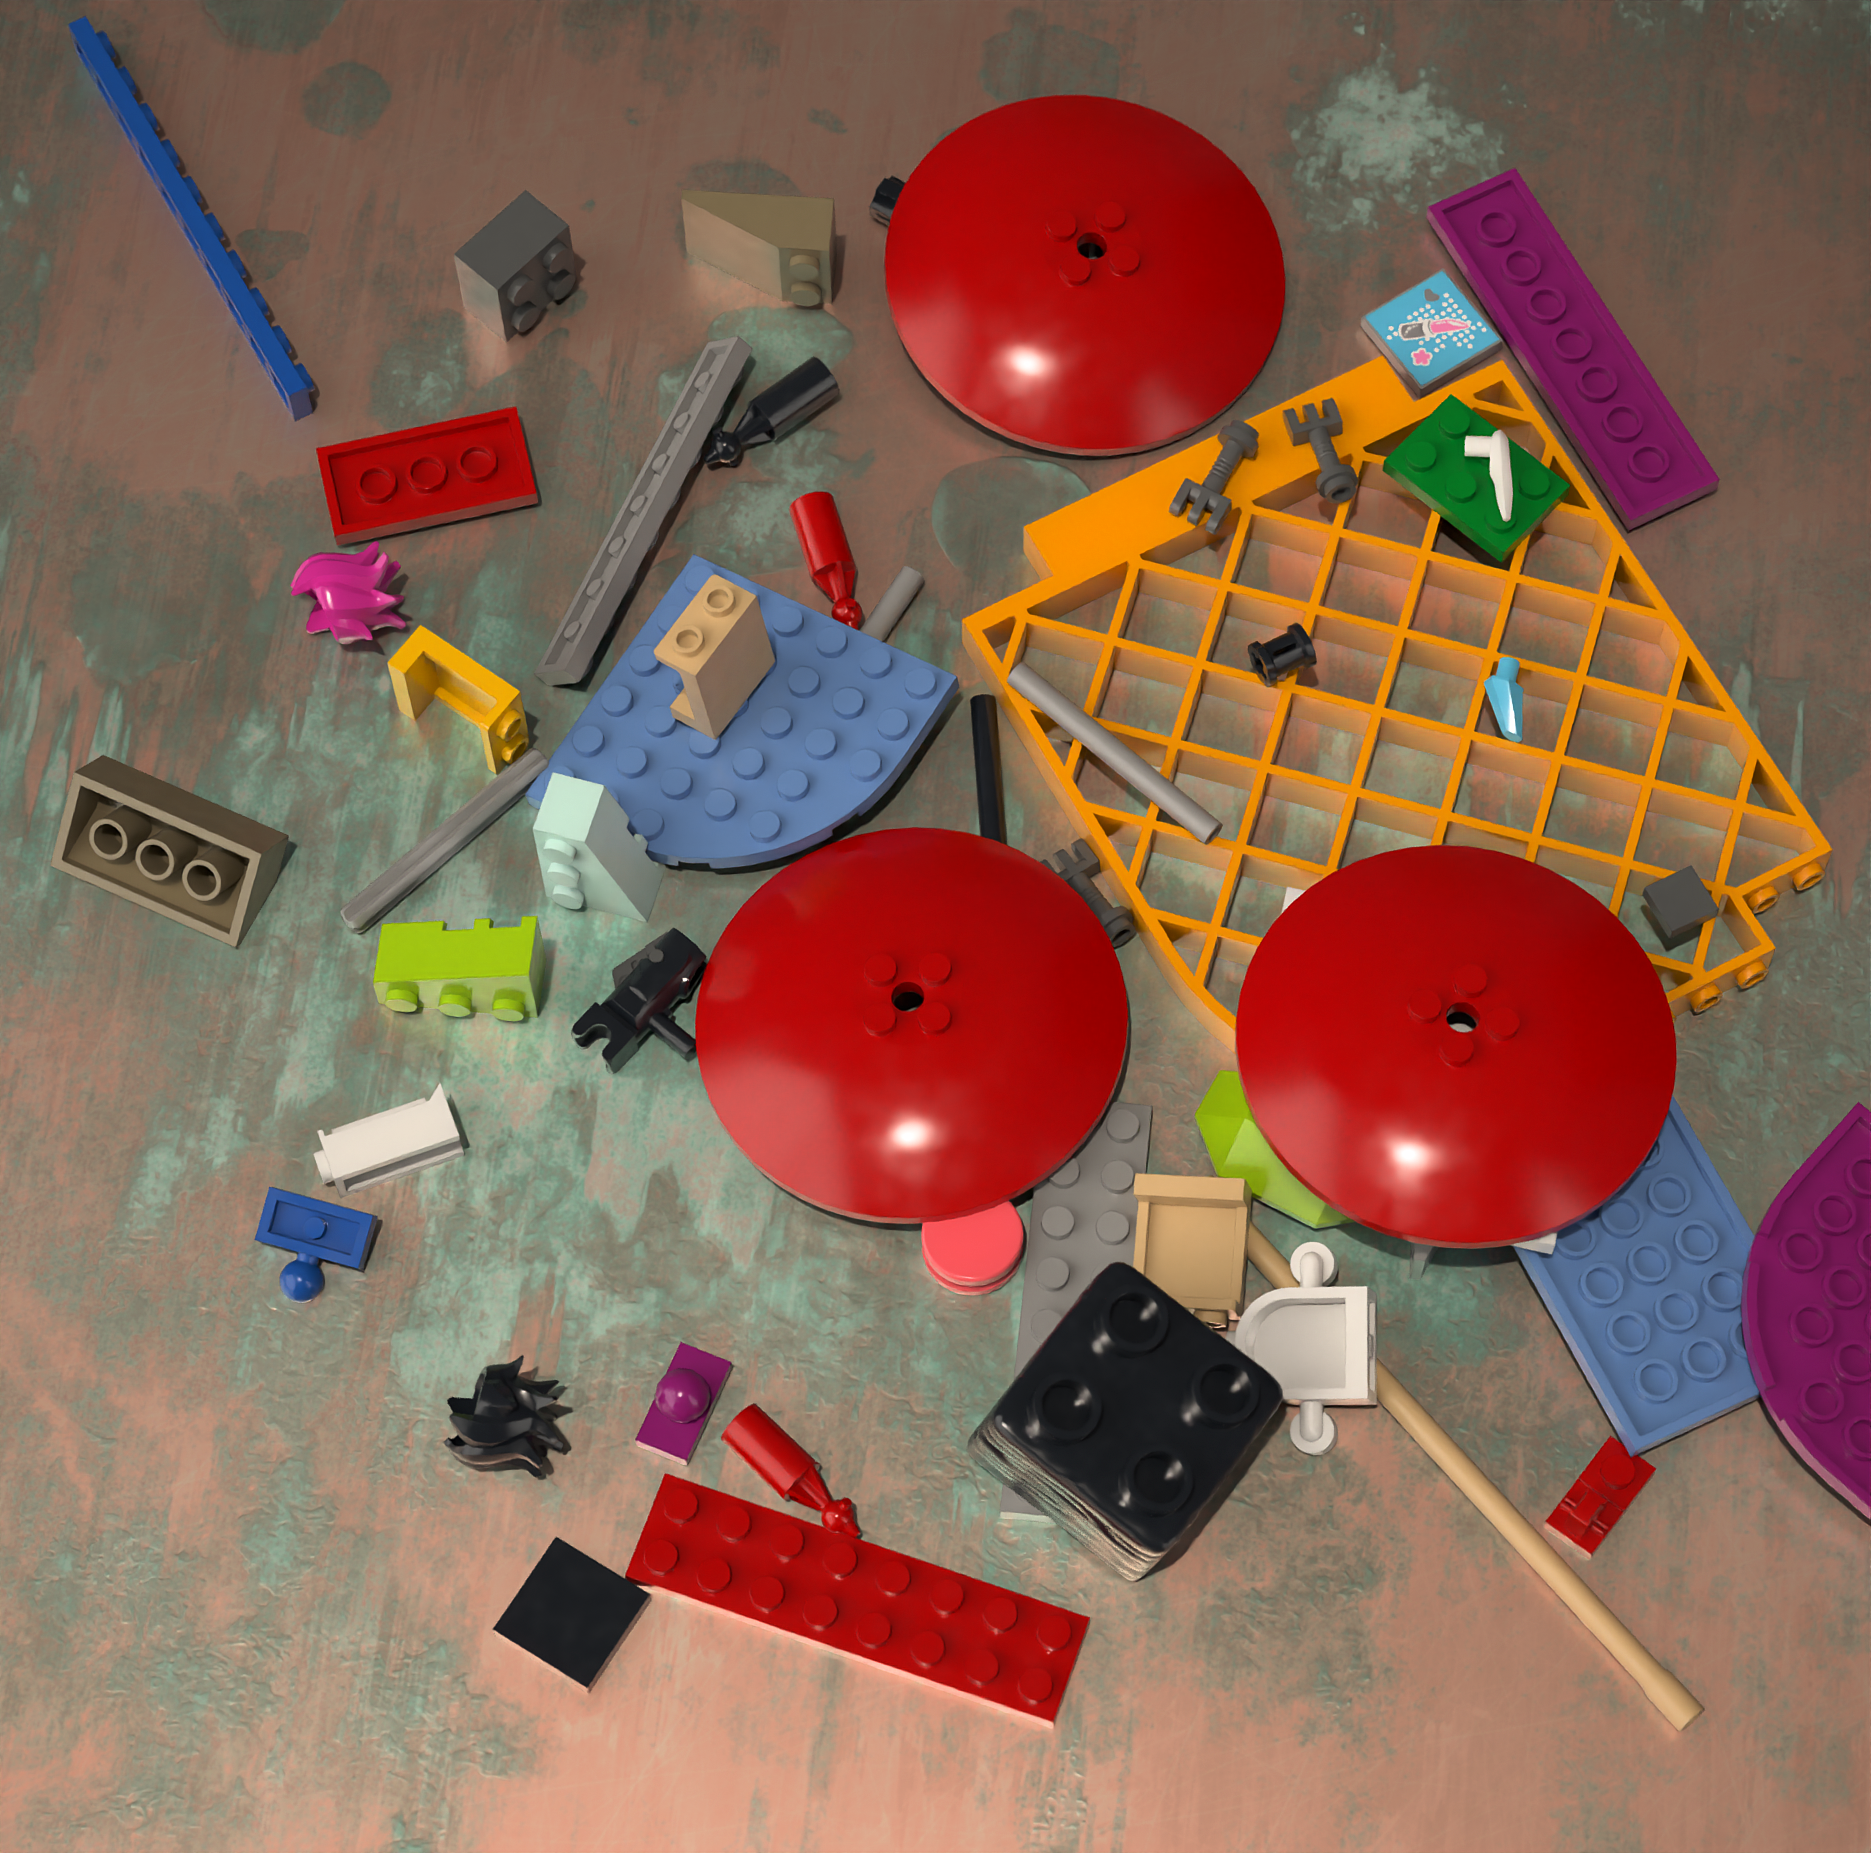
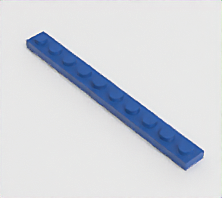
[68,16,315,421]

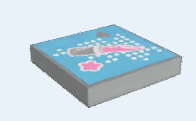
[1360,268,1503,398]

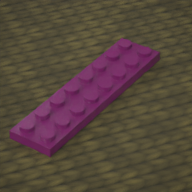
[1426,168,1720,531]

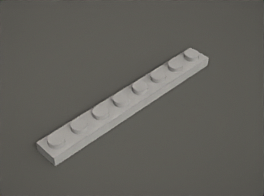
[534,336,752,686]

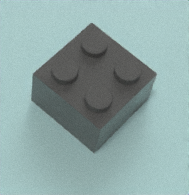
[454,190,577,343]

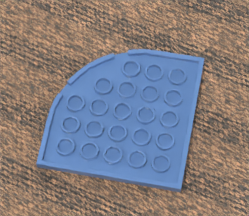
[525,554,959,869]

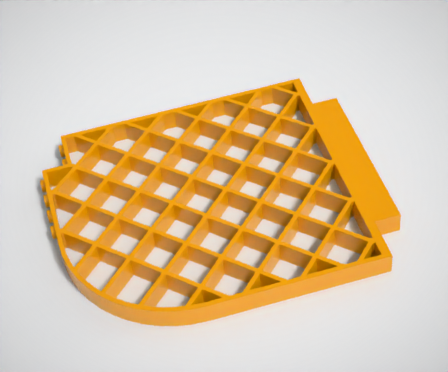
[962,355,1833,1054]

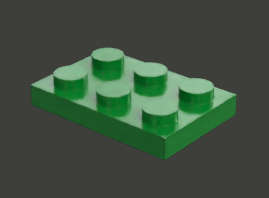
[1382,394,1570,563]

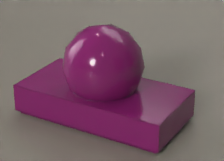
[635,1342,732,1466]

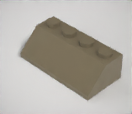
[50,755,289,947]

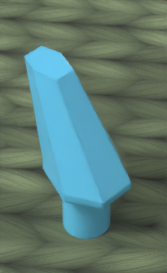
[1484,657,1524,743]

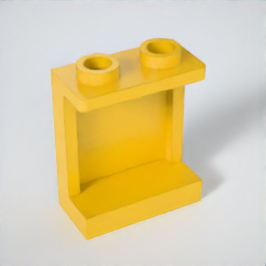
[387,625,529,775]

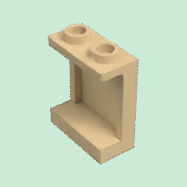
[654,575,775,740]
[1133,1173,1252,1328]

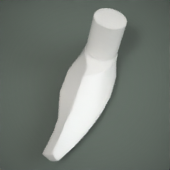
[1465,429,1513,522]

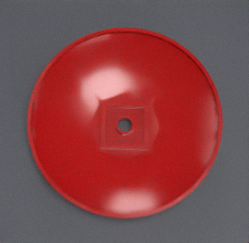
[884,95,1286,456]
[695,827,1128,1224]
[1235,845,1677,1249]

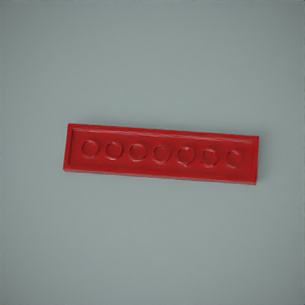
[625,1473,1090,1728]

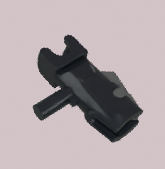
[571,928,707,1074]

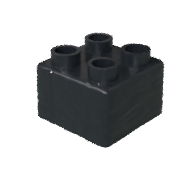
[967,1262,1283,1581]

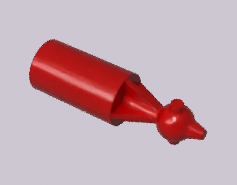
[789,491,862,630]
[721,1404,861,1538]

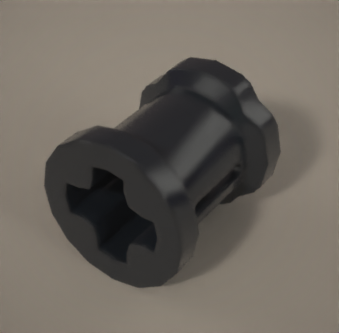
[1247,622,1317,687]

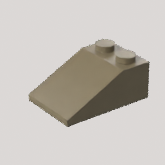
[681,190,837,306]

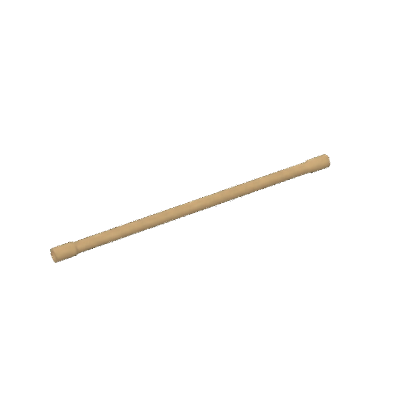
[1208,1175,1705,1732]

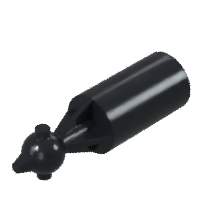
[703,357,839,466]

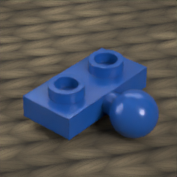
[255,1187,378,1303]

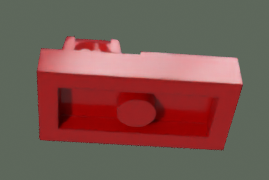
[1543,1436,1656,1560]

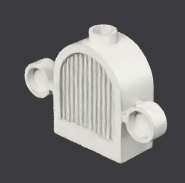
[1226,1242,1377,1455]

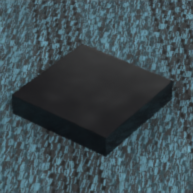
[493,1537,651,1694]

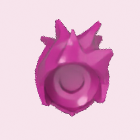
[290,541,406,645]

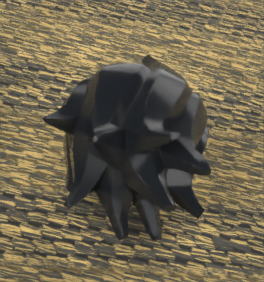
[443,1355,564,1477]

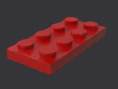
[316,406,538,546]

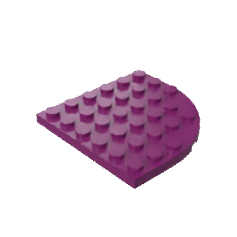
[1741,1102,1871,1520]

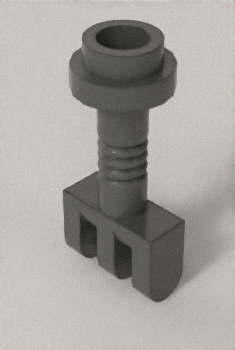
[1282,398,1358,504]
[1169,420,1259,535]
[1041,838,1135,947]

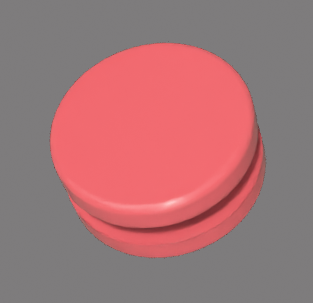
[921,1201,1023,1296]

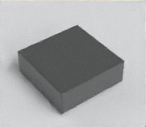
[1642,865,1719,939]

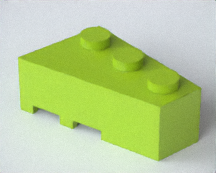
[373,916,546,1021]

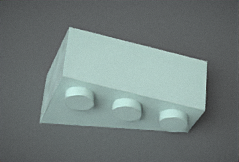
[533,772,666,923]

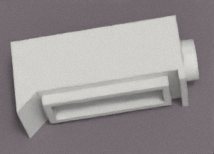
[313,1083,465,1198]

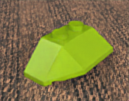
[1194,1070,1355,1229]

